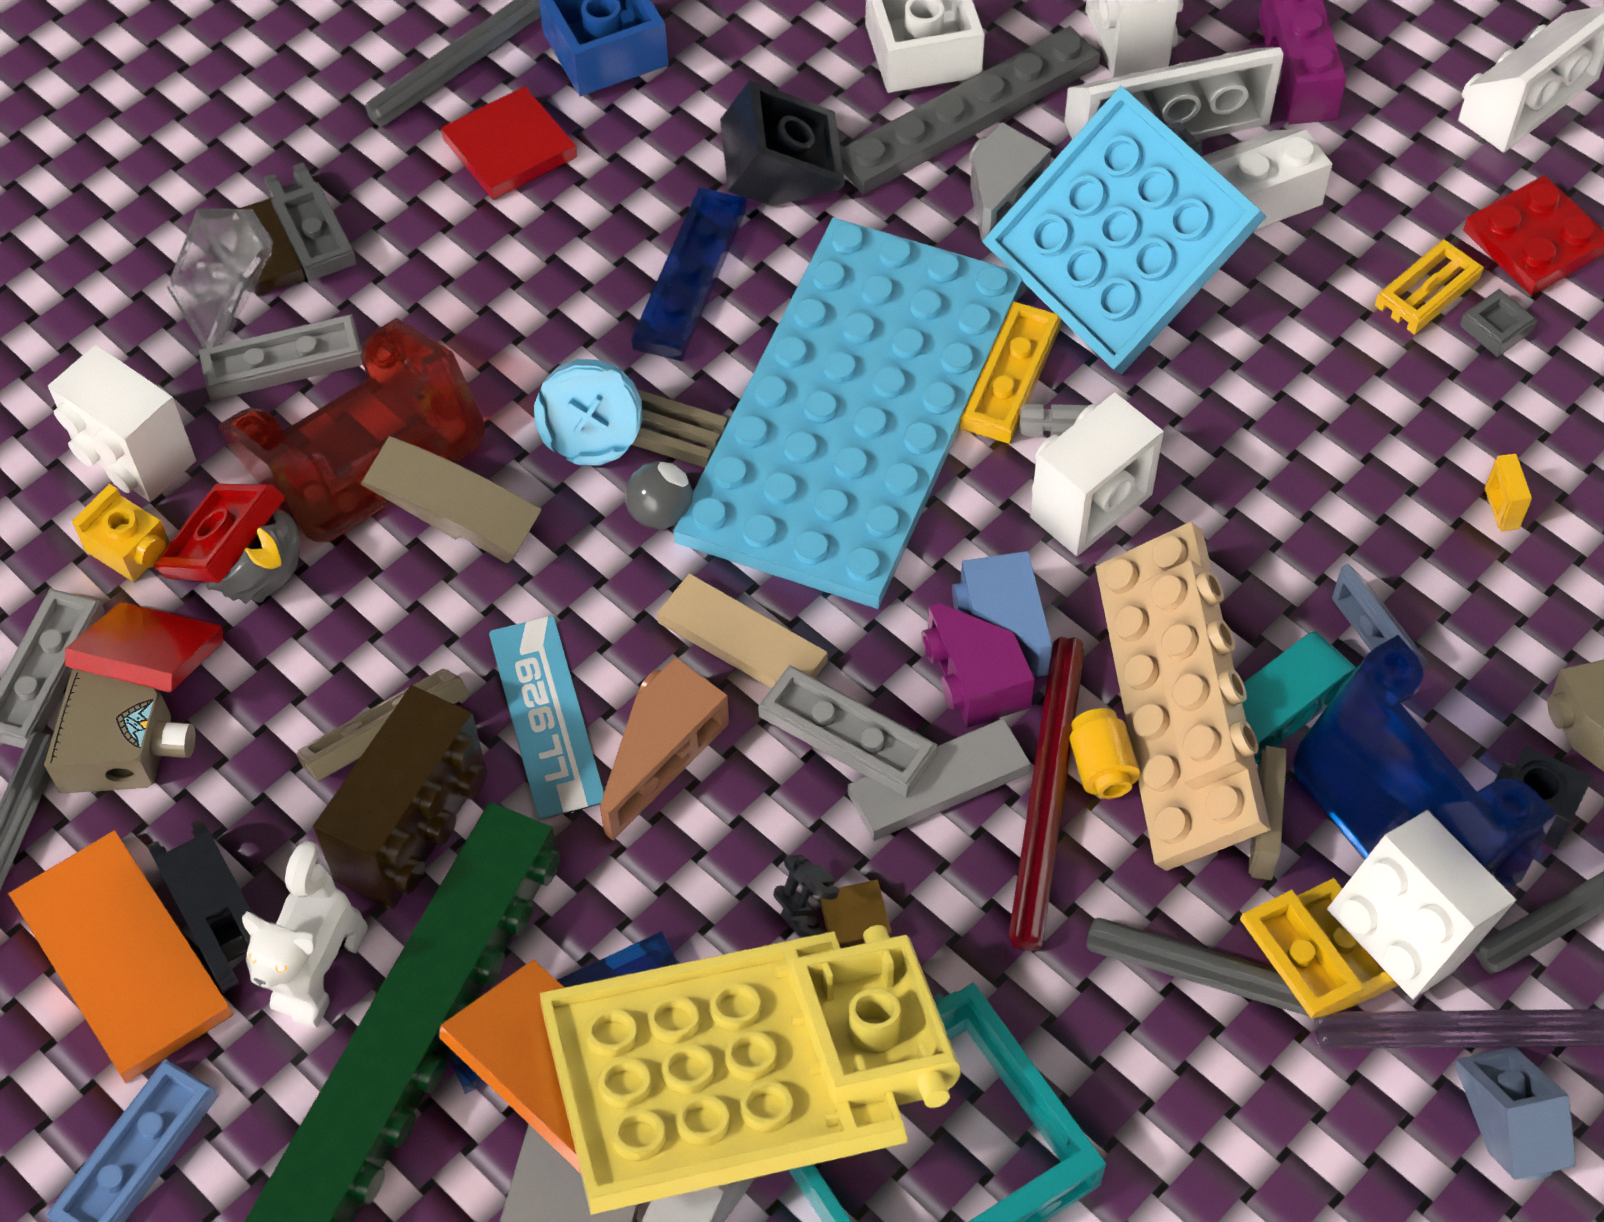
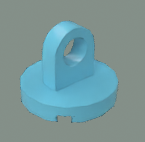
[534,359,642,466]

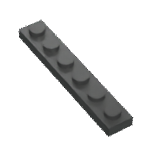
[840,26,1100,195]

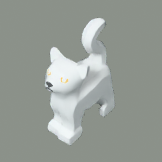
[242,841,368,1028]

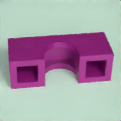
[1258,0,1347,125]

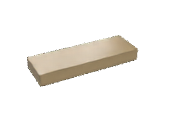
[657,573,828,689]

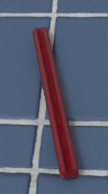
[1008,636,1085,951]

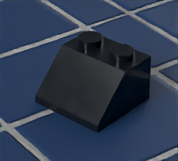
[720,80,845,206]

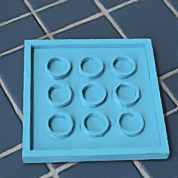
[982,86,1267,375]

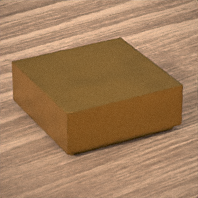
[819,879,892,949]

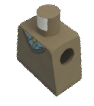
[44,669,195,793]

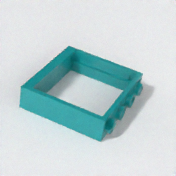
[788,982,1106,1222]

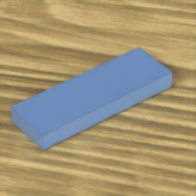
[45,1059,219,1222]

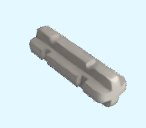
[1020,404,1089,436]

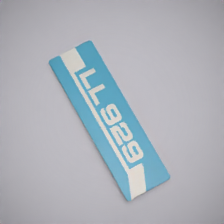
[489,616,604,819]

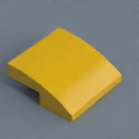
[1240,878,1399,1019]

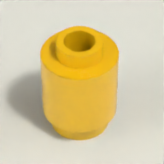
[1069,708,1140,799]

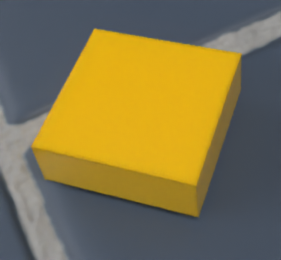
[1484,454,1532,532]

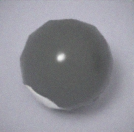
[624,461,693,530]

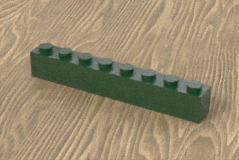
[244,801,561,1222]

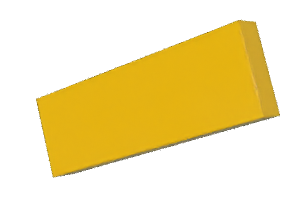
[960,301,1062,444]

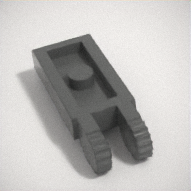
[263,162,357,282]

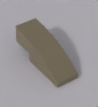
[361,436,542,563]

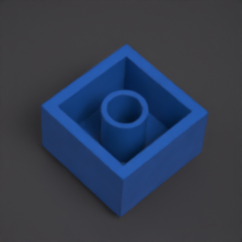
[538,0,668,96]

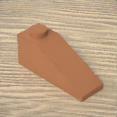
[600,657,730,840]

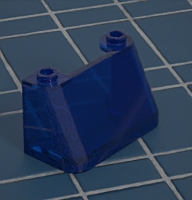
[1293,635,1556,890]

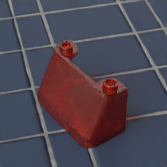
[217,318,485,542]

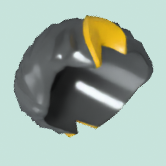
[206,509,300,604]

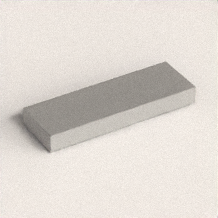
[198,314,365,401]
[0,588,105,749]
[758,665,937,798]
[848,718,1031,841]

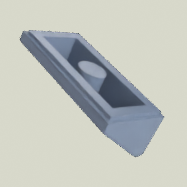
[1332,564,1428,682]

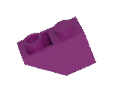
[921,603,1035,728]

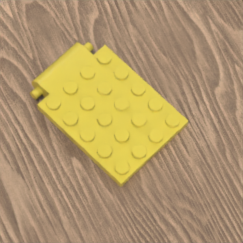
[540,925,961,1215]

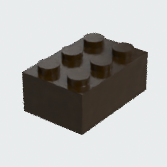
[313,685,487,910]

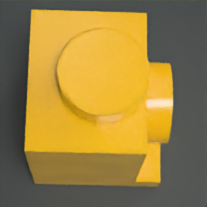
[71,484,170,582]

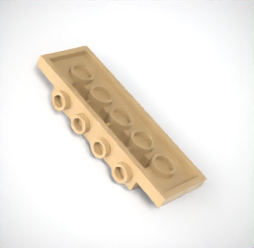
[1095,521,1271,871]

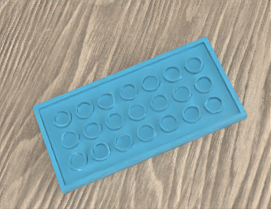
[673,217,1024,609]

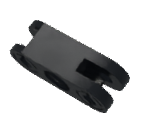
[147,818,252,993]

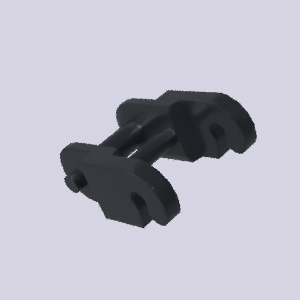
[773,854,840,938]

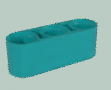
[1242,631,1359,764]

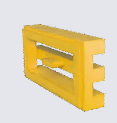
[1375,239,1484,335]

